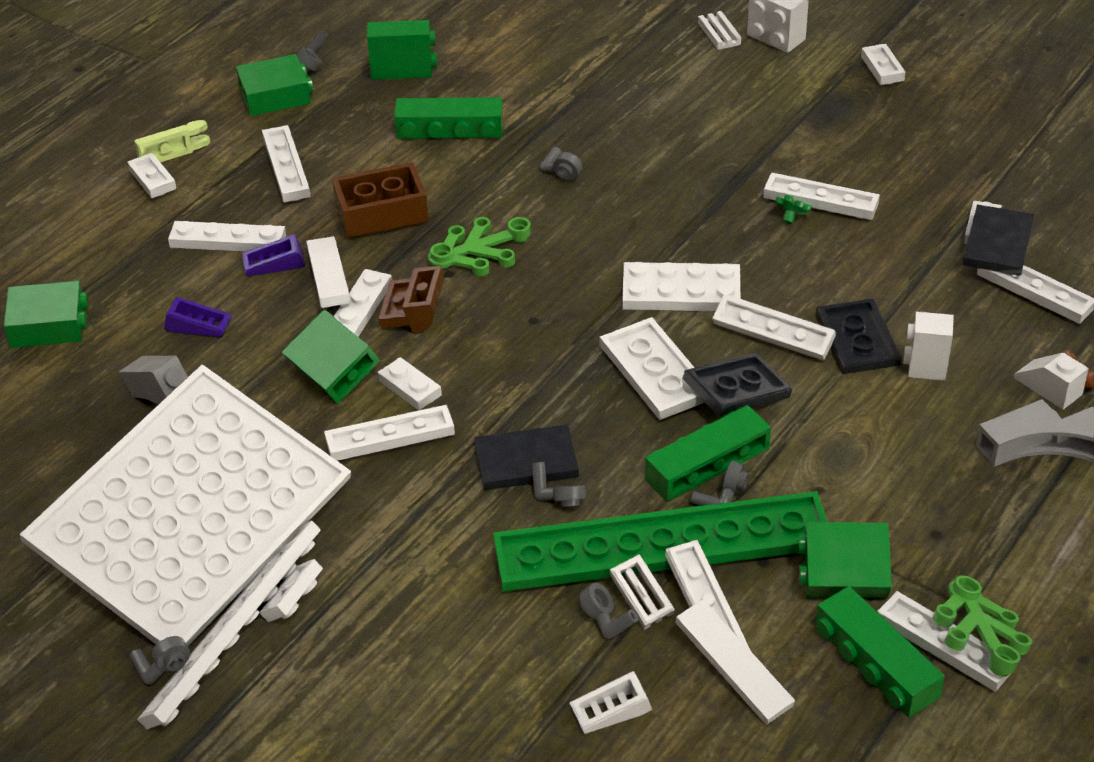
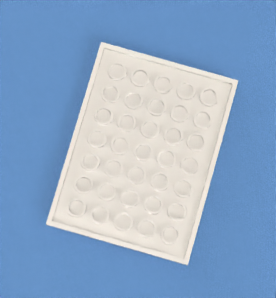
[20,365,351,646]

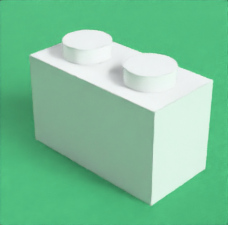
[903,312,954,381]

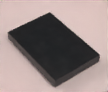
[962,204,1034,276]
[816,299,902,375]
[682,353,793,416]
[474,424,579,490]

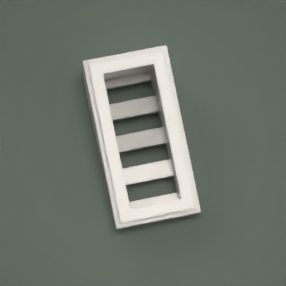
[570,671,652,734]

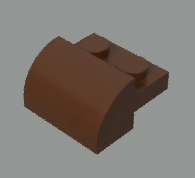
[378,266,444,334]

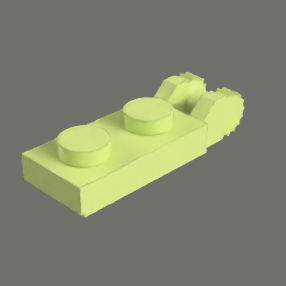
[134,120,210,162]

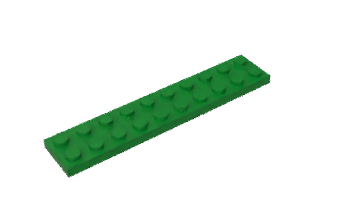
[493,491,828,592]

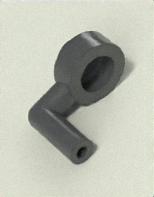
[296,30,328,72]
[540,147,582,180]
[690,461,749,506]
[532,462,586,507]
[580,583,638,639]
[130,636,190,685]

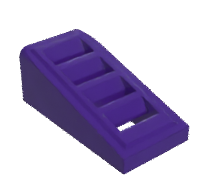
[242,234,306,276]
[164,297,232,337]

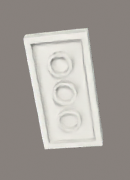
[623,262,741,311]
[600,317,705,420]

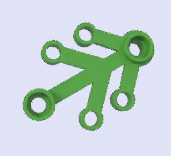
[428,217,531,276]
[932,576,1032,677]

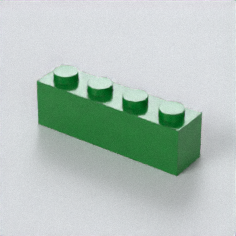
[394,97,503,139]
[645,405,771,503]
[815,586,945,718]

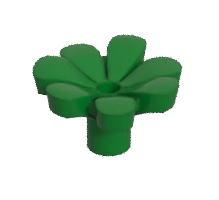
[775,195,812,224]

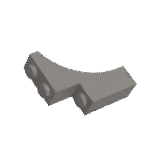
[119,356,188,404]
[975,399,1094,467]

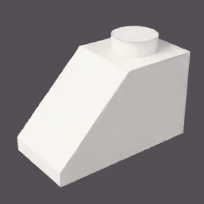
[1014,353,1089,409]

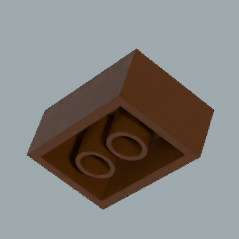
[332,162,429,238]

